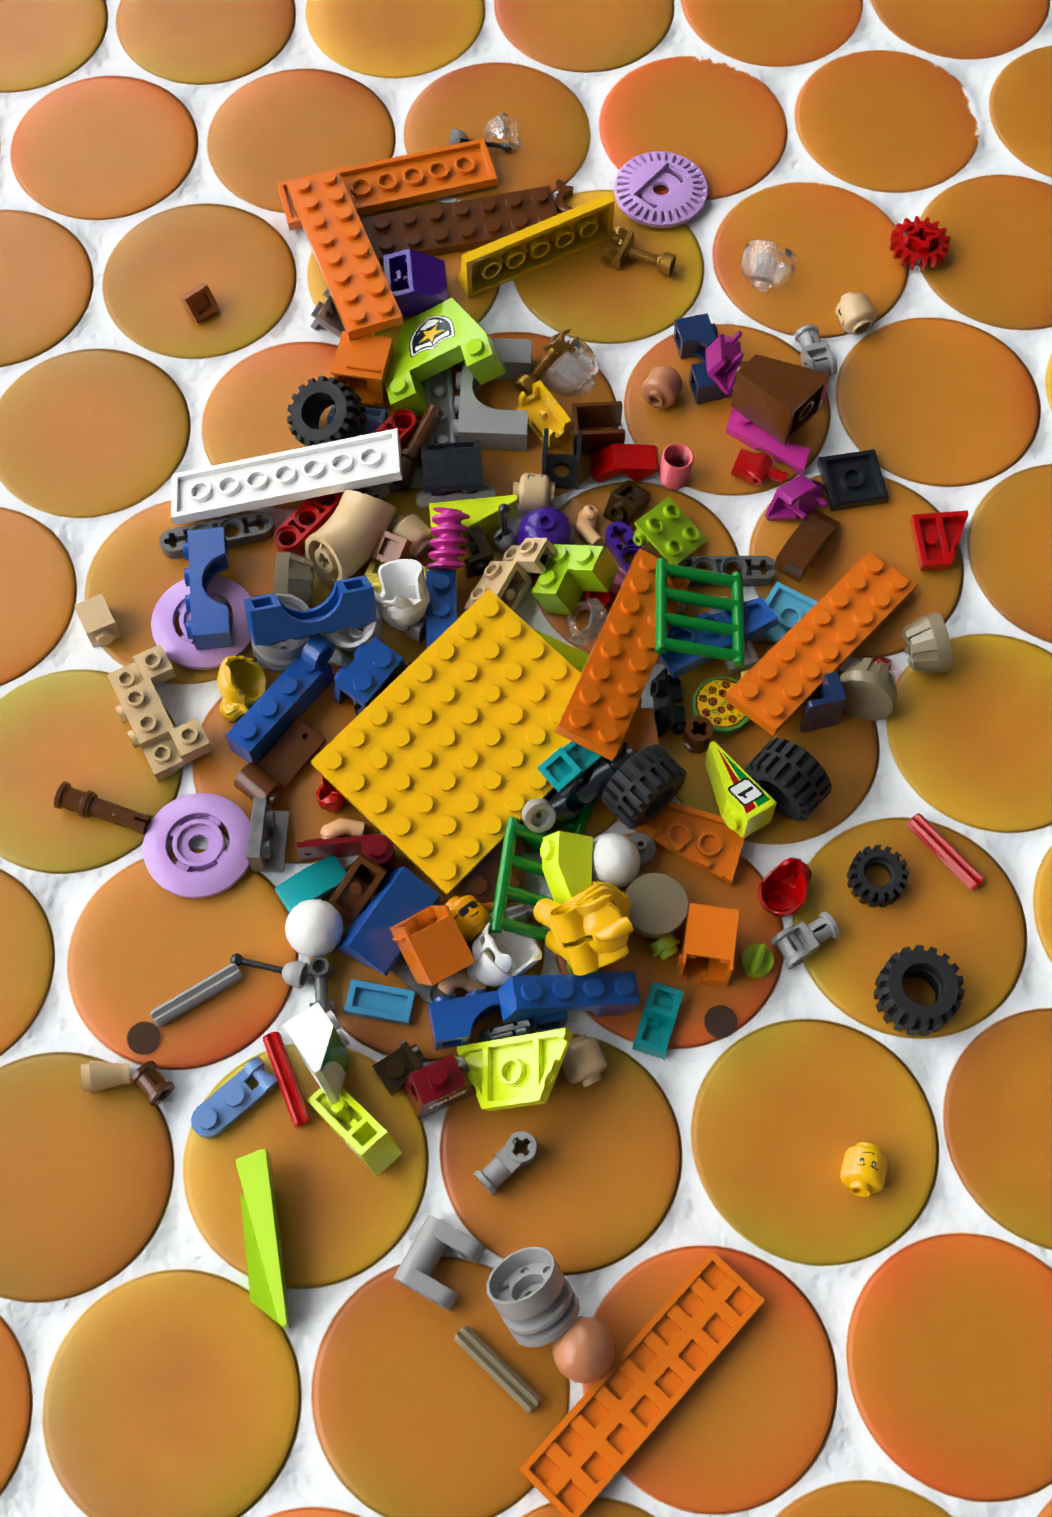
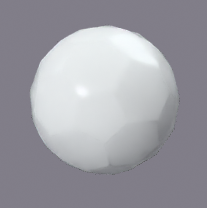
[592,833,641,889]
[285,899,344,957]

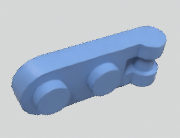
[191,1056,279,1139]

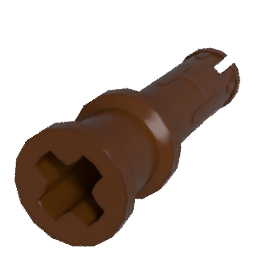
[391,404,444,489]
[54,781,152,835]

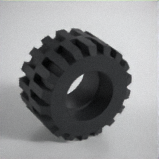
[287,376,367,446]
[745,738,832,821]
[601,744,687,829]
[874,945,965,1036]

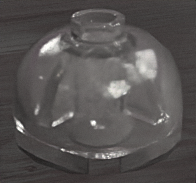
[741,240,798,292]
[543,340,599,397]

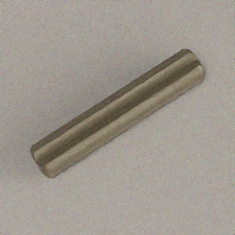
[454,1325,541,1413]

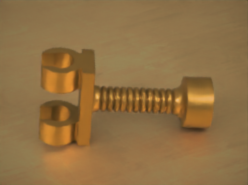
[600,227,677,277]
[514,329,579,396]

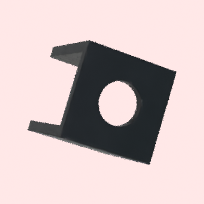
[542,428,582,489]

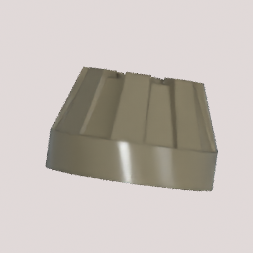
[274,551,314,606]
[902,612,954,673]
[839,658,897,721]
[625,872,688,939]

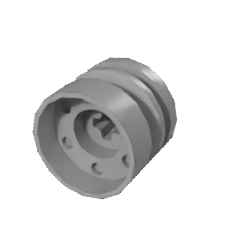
[250,593,315,672]
[486,1246,580,1347]

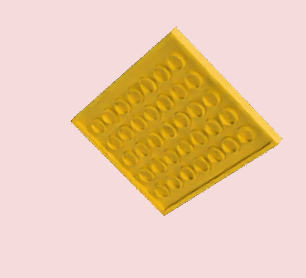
[310,589,581,896]

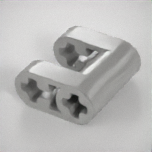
[393,1215,485,1312]

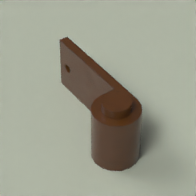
[234,718,326,808]

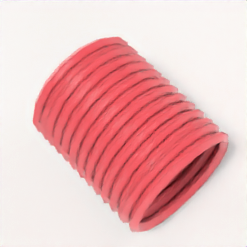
[658,443,694,490]

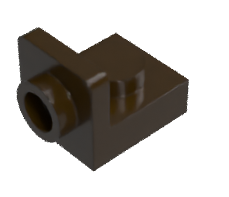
[603,480,652,527]
[464,525,494,578]
[372,1039,426,1096]

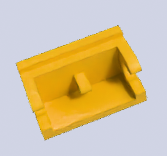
[516,380,572,450]

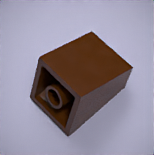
[731,354,829,445]

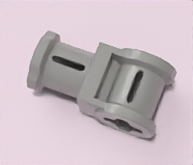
[794,324,837,376]
[770,911,840,969]
[473,1131,537,1196]

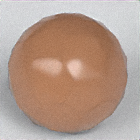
[552,1316,616,1384]

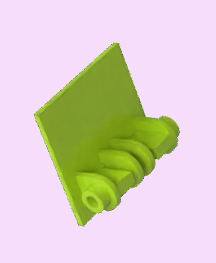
[633,496,707,565]

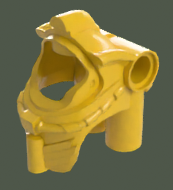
[533,881,634,976]

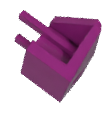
[705,331,744,395]
[765,475,828,520]

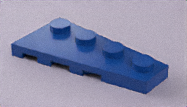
[658,597,778,679]

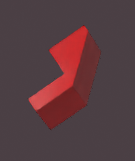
[591,444,660,483]

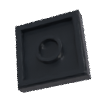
[817,449,889,511]

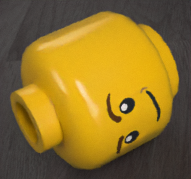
[840,1142,889,1197]

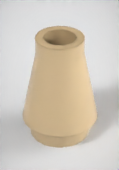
[81,1060,131,1094]

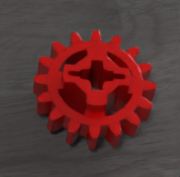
[889,216,951,271]

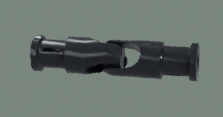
[545,741,635,832]

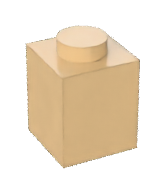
[74,594,121,648]

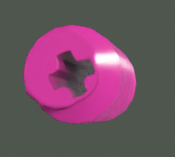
[427,507,470,571]

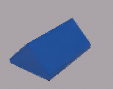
[336,866,441,976]

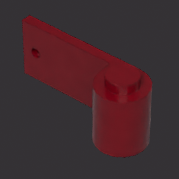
[296,834,396,873]

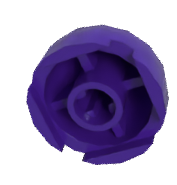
[517,507,575,565]

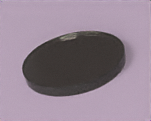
[704,1005,737,1038]
[127,1022,161,1055]

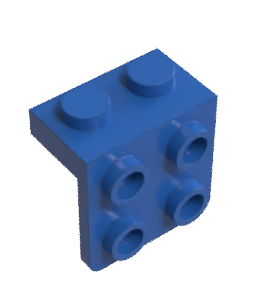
[334,636,404,708]

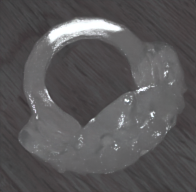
[485,112,522,149]
[566,598,608,646]

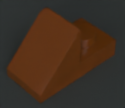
[328,853,388,922]

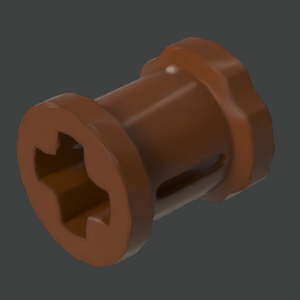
[683,716,713,754]
[130,1060,175,1106]

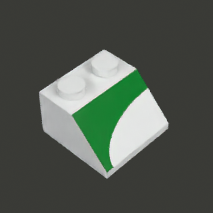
[283,1002,351,1105]

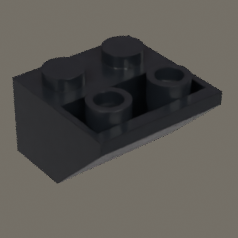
[421,441,484,496]

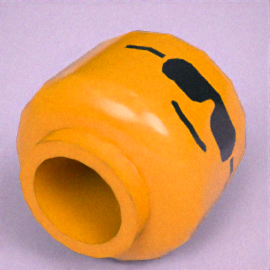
[445,895,490,944]

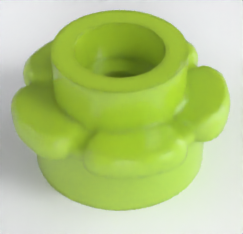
[650,934,681,960]

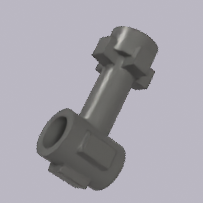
[307,956,335,1013]

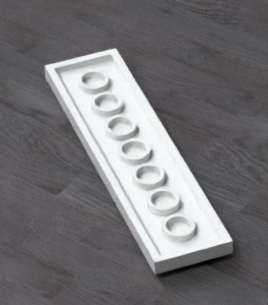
[171,428,403,525]

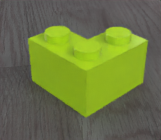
[531,544,619,615]

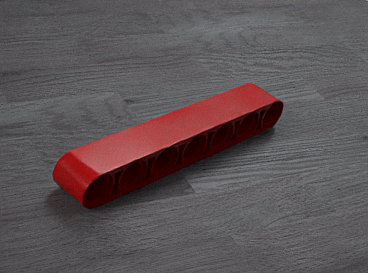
[274,409,417,557]

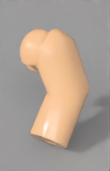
[576,505,603,546]
[320,818,366,839]
[438,970,487,995]

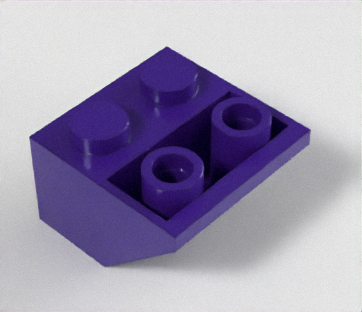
[383,249,449,318]

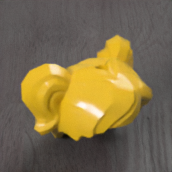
[217,656,266,721]

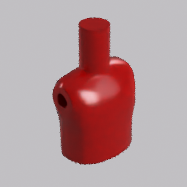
[731,448,788,485]

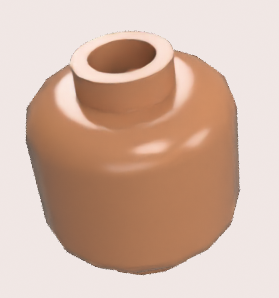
[641,366,683,409]

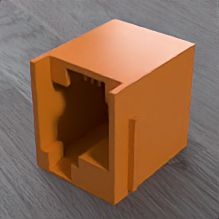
[331,331,394,408]
[676,903,739,987]
[389,905,475,986]

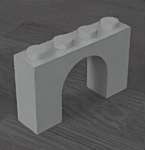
[453,338,532,451]

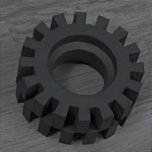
[847,845,909,908]

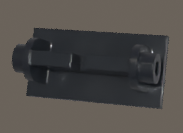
[650,668,687,737]

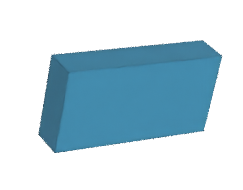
[344,979,416,1026]

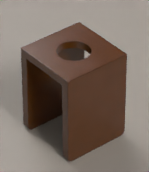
[571,401,625,456]

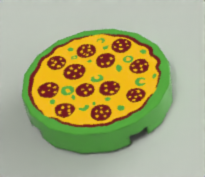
[692,676,750,736]

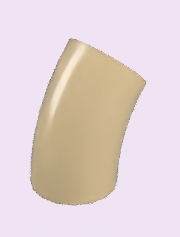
[305,490,397,586]

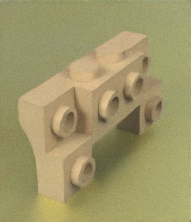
[464,538,557,612]
[107,644,213,782]

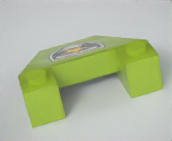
[384,298,506,417]

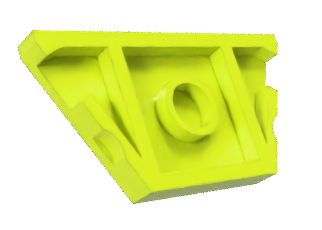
[457,1028,573,1112]

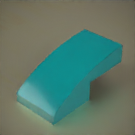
[537,741,603,793]
[275,854,347,913]
[632,981,684,1059]

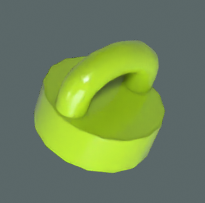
[740,943,774,978]

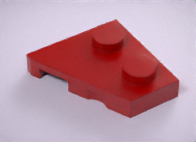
[910,510,969,571]

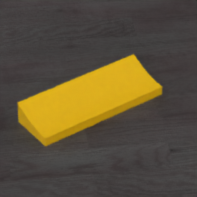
[456,194,614,299]

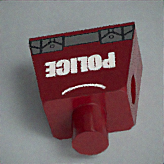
[405,1054,476,1120]

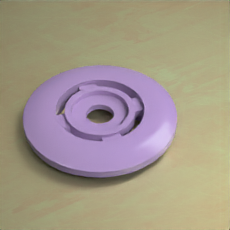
[614,151,708,228]
[151,575,251,670]
[143,793,251,899]

